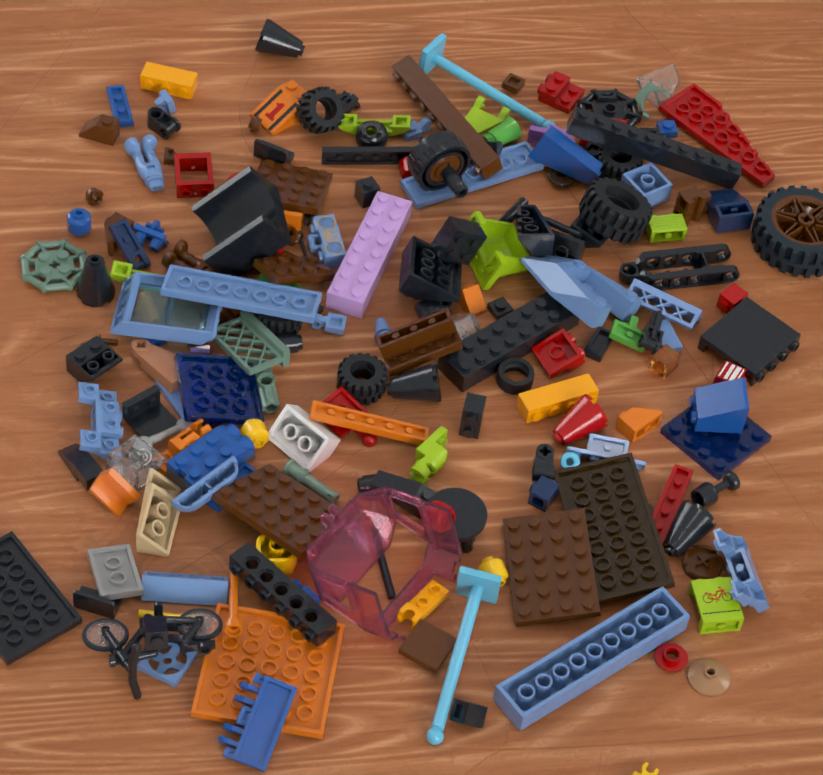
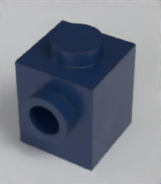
[528,475,560,513]

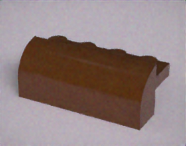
[375,308,463,377]

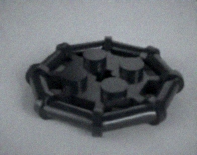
[577,88,642,126]

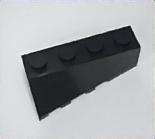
[516,205,554,258]

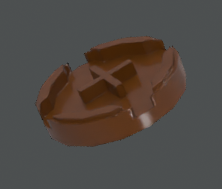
[682,544,724,580]

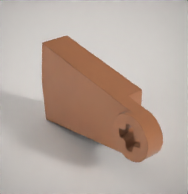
[131,338,199,394]

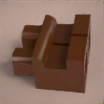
[673,187,711,227]

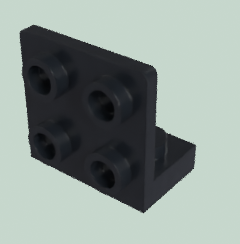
[122,384,177,437]

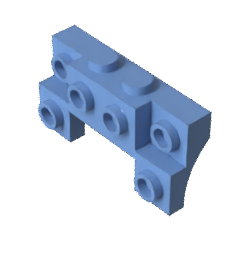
[77,382,123,463]
[713,528,770,613]

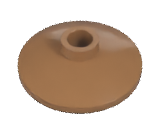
[687,659,730,697]

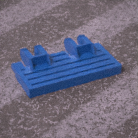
[217,673,297,773]

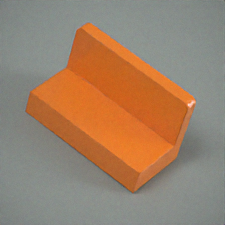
[89,468,141,517]

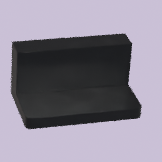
[254,139,294,164]
[73,586,122,619]

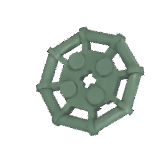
[19,239,88,293]

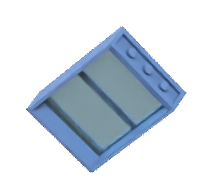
[110,272,222,345]

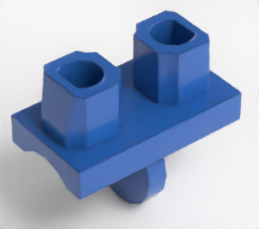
[133,220,169,253]

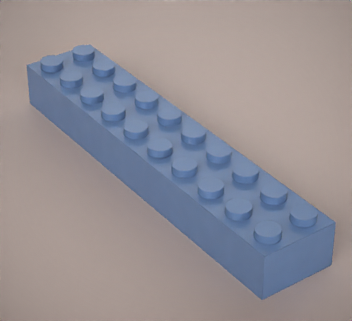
[493,586,690,731]

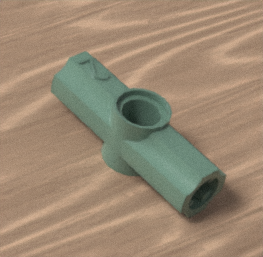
[252,357,280,414]

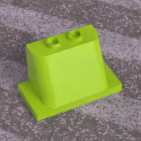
[468,211,530,291]

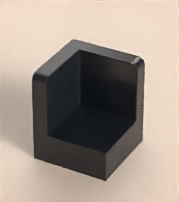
[449,698,488,728]

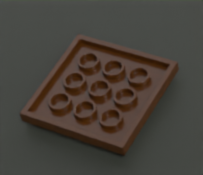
[257,159,333,216]

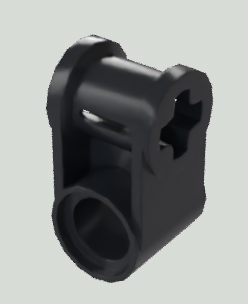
[147,107,181,140]
[414,300,453,319]
[532,444,554,482]

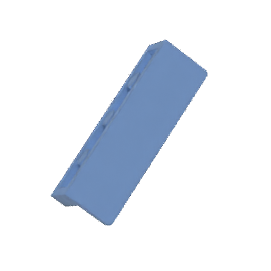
[141,571,229,606]

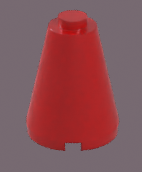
[552,394,608,446]

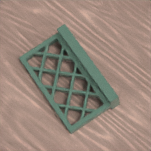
[213,310,290,376]

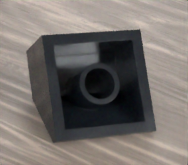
[551,229,588,260]

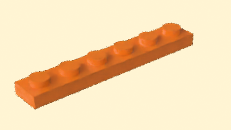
[309,400,429,445]

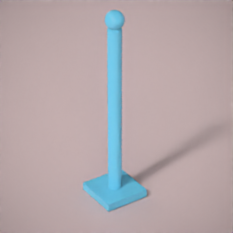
[419,33,556,128]
[426,566,502,745]

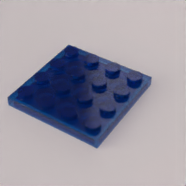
[174,353,264,425]
[660,407,772,481]

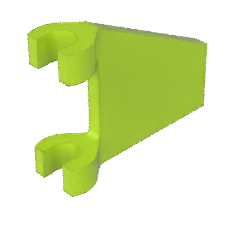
[465,95,510,135]

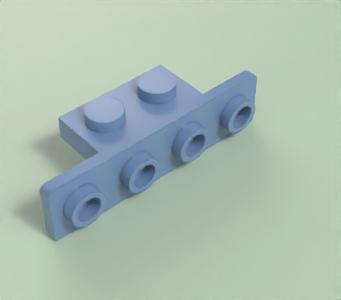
[566,433,646,471]

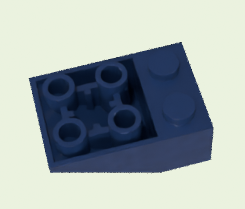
[705,188,754,233]

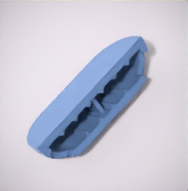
[171,456,239,512]

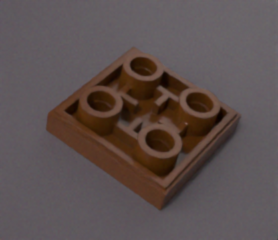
[398,619,456,674]

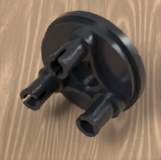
[426,488,488,553]

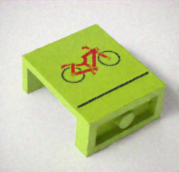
[687,577,744,634]

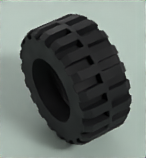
[579,177,652,243]

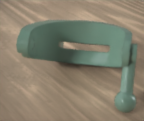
[635,83,671,119]

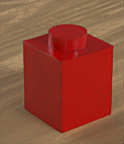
[716,283,748,314]

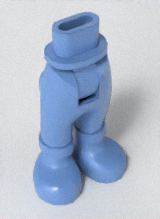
[124,134,164,192]

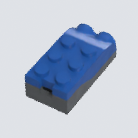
[166,423,255,492]

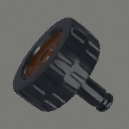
[408,130,471,198]

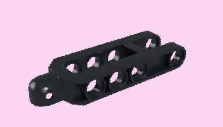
[619,243,740,291]

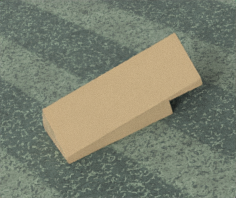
[136,468,181,557]

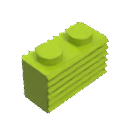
[645,213,687,243]

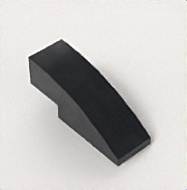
[58,443,103,491]

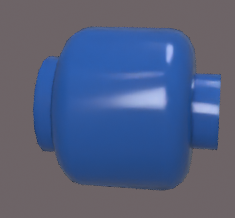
[67,208,92,236]

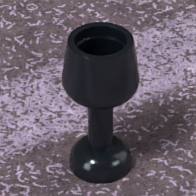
[691,471,740,508]

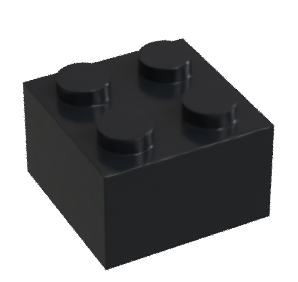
[431,216,487,265]

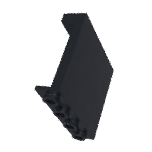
[698,297,801,387]

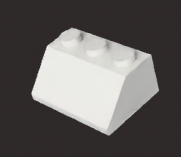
[268,404,341,472]

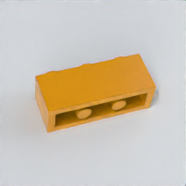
[140,62,198,100]

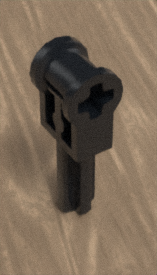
[637,310,664,355]

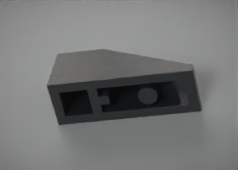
[370,470,436,520]

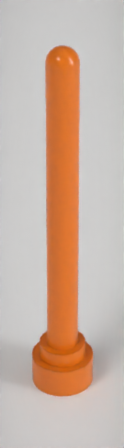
[225,569,242,637]

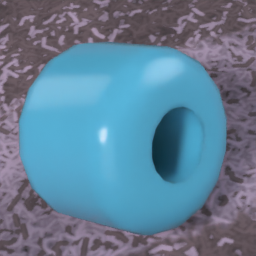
[560,452,581,469]

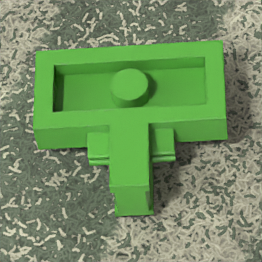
[608,315,645,353]

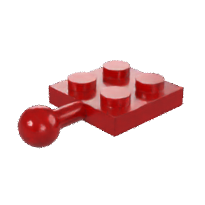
[322,386,377,447]

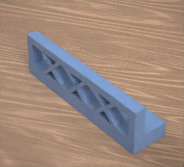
[628,278,702,331]

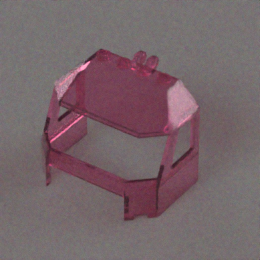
[306,486,463,641]

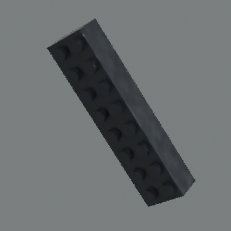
[437,292,580,393]

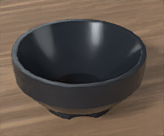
[355,120,388,147]

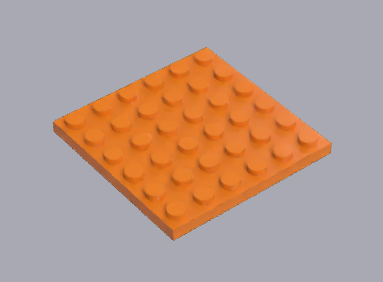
[191,603,345,739]

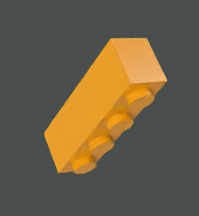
[516,373,599,423]

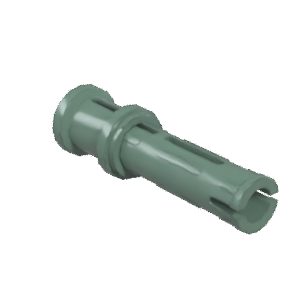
[282,459,340,505]

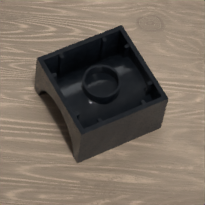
[192,166,291,277]

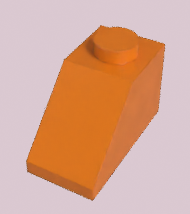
[616,407,663,443]

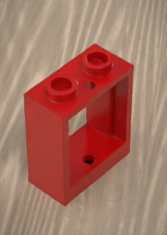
[174,152,214,198]

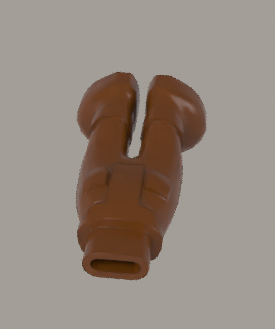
[162,239,221,274]

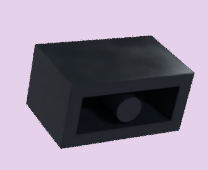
[459,392,487,439]

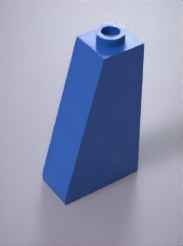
[528,125,603,185]

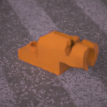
[152,418,212,477]

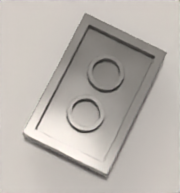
[87,544,143,600]

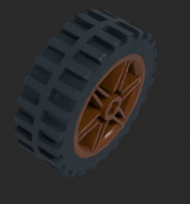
[751,185,823,278]

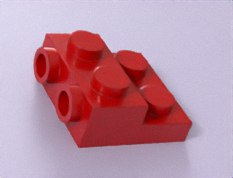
[537,71,585,114]
[531,328,586,379]

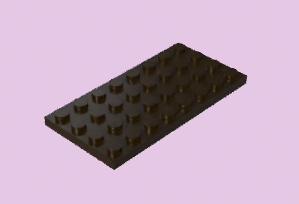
[554,452,675,605]

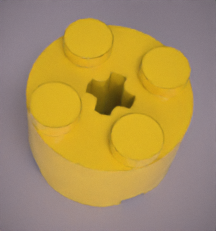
[256,534,298,575]

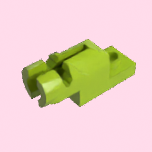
[409,426,448,484]

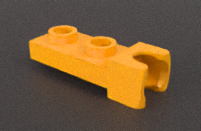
[397,580,449,631]

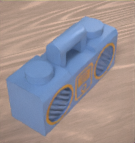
[306,214,346,269]

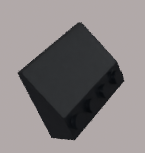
[399,236,462,302]

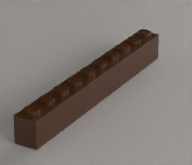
[392,55,503,180]

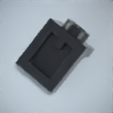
[340,90,361,114]

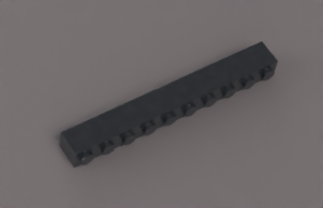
[566,106,742,189]

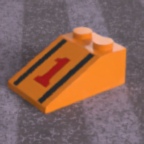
[250,79,307,136]

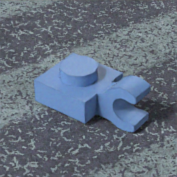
[402,117,432,142]
[311,312,347,335]

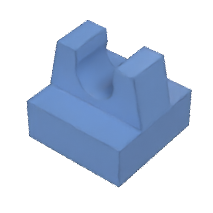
[154,89,177,115]

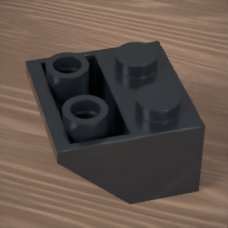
[66,336,123,382]

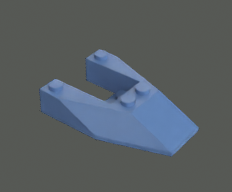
[520,256,643,328]

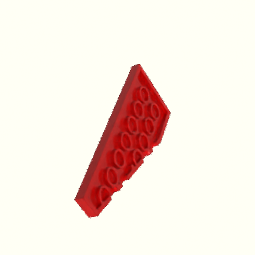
[658,83,775,188]

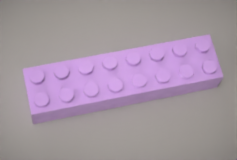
[326,191,413,319]

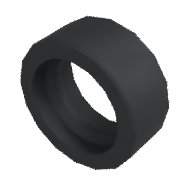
[496,357,535,395]

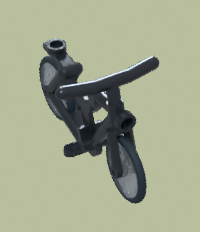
[82,602,223,700]

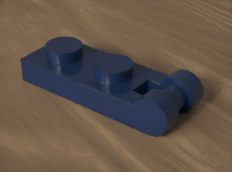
[108,218,151,271]

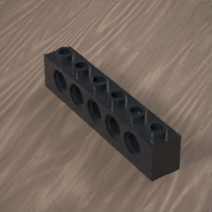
[229,542,337,647]

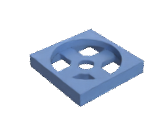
[137,643,198,688]

